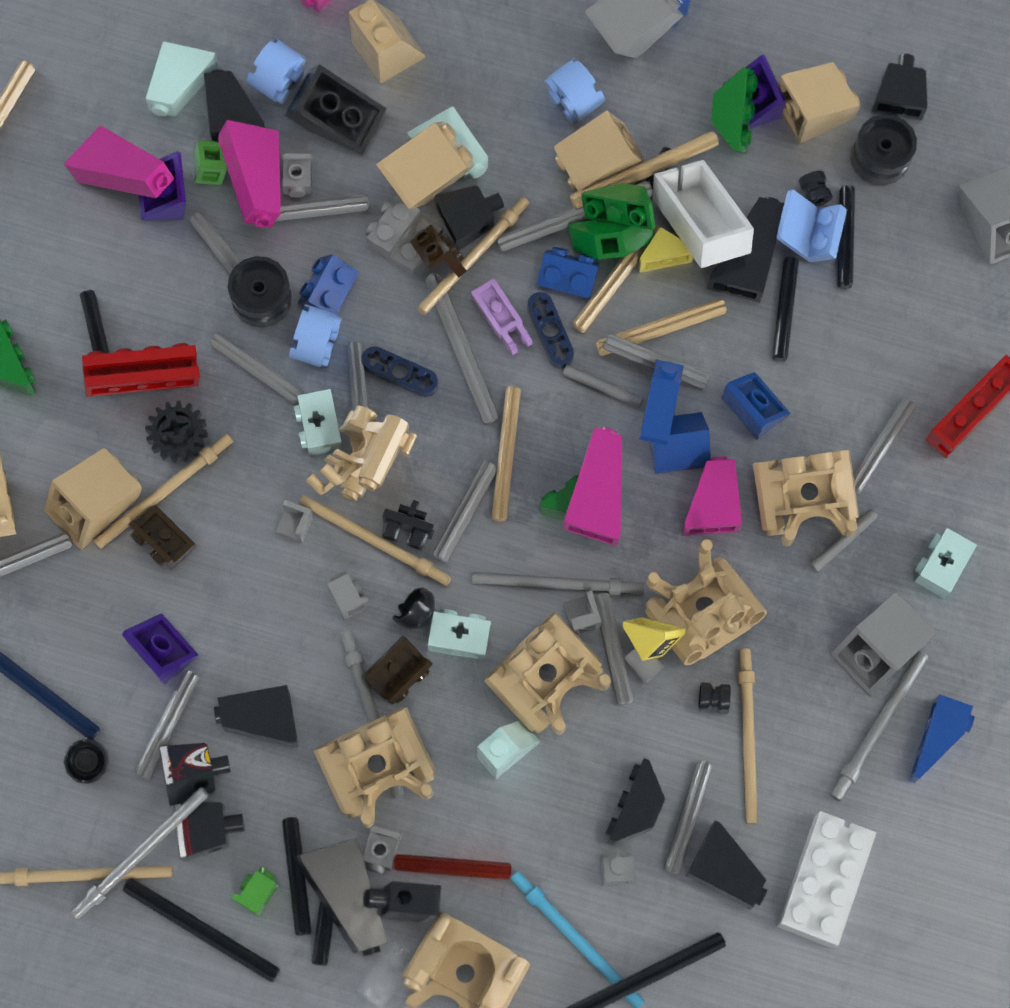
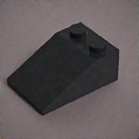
[285,64,387,155]

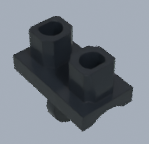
[382,500,434,551]

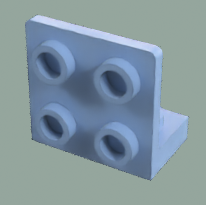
[777,189,847,263]

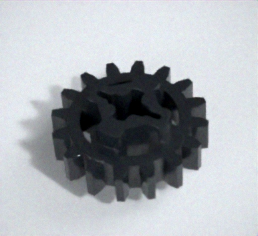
[145,400,208,463]

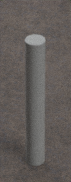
[562,365,643,408]
[810,509,878,572]

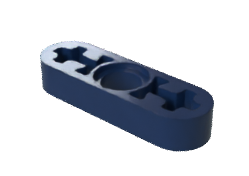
[527,292,574,369]
[362,346,438,397]

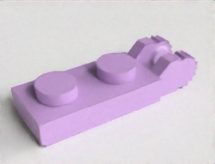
[470,278,533,356]

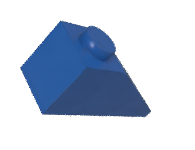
[639,359,684,445]
[909,694,975,783]

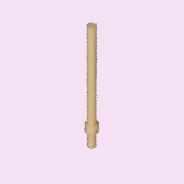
[417,197,530,315]
[93,433,234,549]
[299,495,452,586]
[737,649,758,824]
[0,865,173,887]

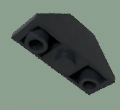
[606,758,665,845]

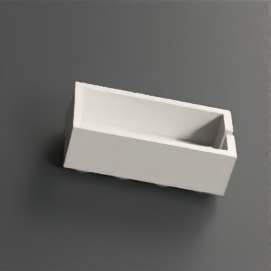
[652,160,754,268]
[776,811,877,949]

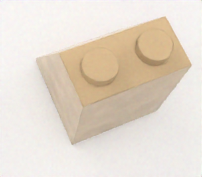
[349,0,425,84]
[779,62,860,144]
[553,110,646,192]
[376,121,475,209]
[43,447,142,550]

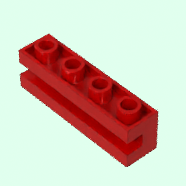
[82,343,200,397]
[925,354,1010,459]

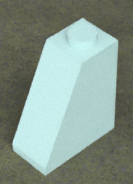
[146,41,218,117]
[407,106,488,181]
[477,720,540,780]

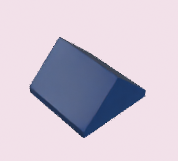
[722,372,791,440]
[650,412,711,474]

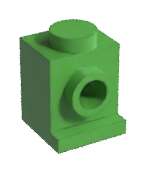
[194,140,227,185]
[231,867,279,916]

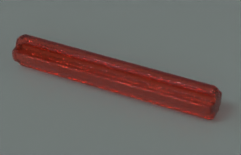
[394,854,512,880]

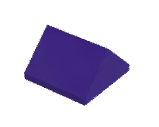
[722,55,786,129]
[139,151,186,221]
[121,613,198,685]

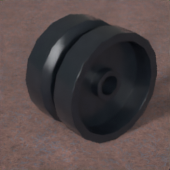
[851,114,917,185]
[227,256,292,327]

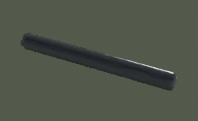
[123,878,280,982]
[566,932,726,1008]

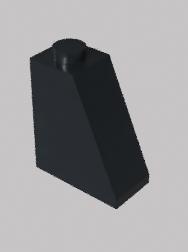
[204,70,265,142]
[214,685,299,748]
[686,820,767,910]

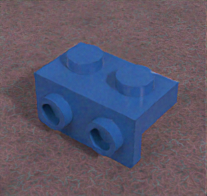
[536,247,600,299]
[297,254,359,314]

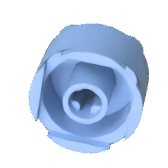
[247,38,306,104]
[544,58,605,124]
[289,304,342,368]

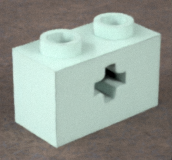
[294,389,343,457]
[915,528,977,599]
[428,609,491,661]

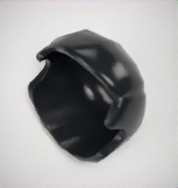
[392,587,435,630]
[63,739,110,784]

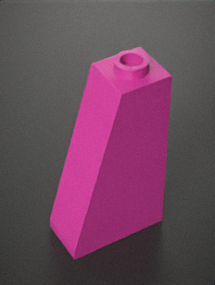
[218,120,281,228]
[64,125,175,198]
[562,427,622,547]

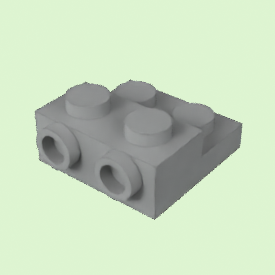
[365,196,443,274]

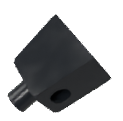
[871,54,928,121]
[435,185,504,250]

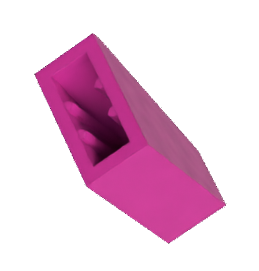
[682,456,742,536]

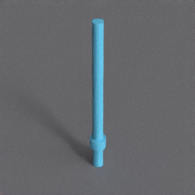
[510,871,645,1008]

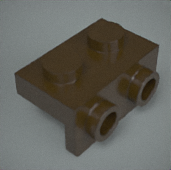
[410,225,467,278]
[128,505,196,570]
[361,636,433,705]

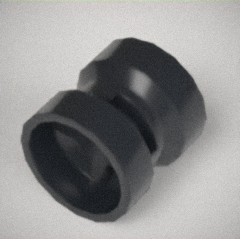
[798,171,833,207]
[698,682,731,714]

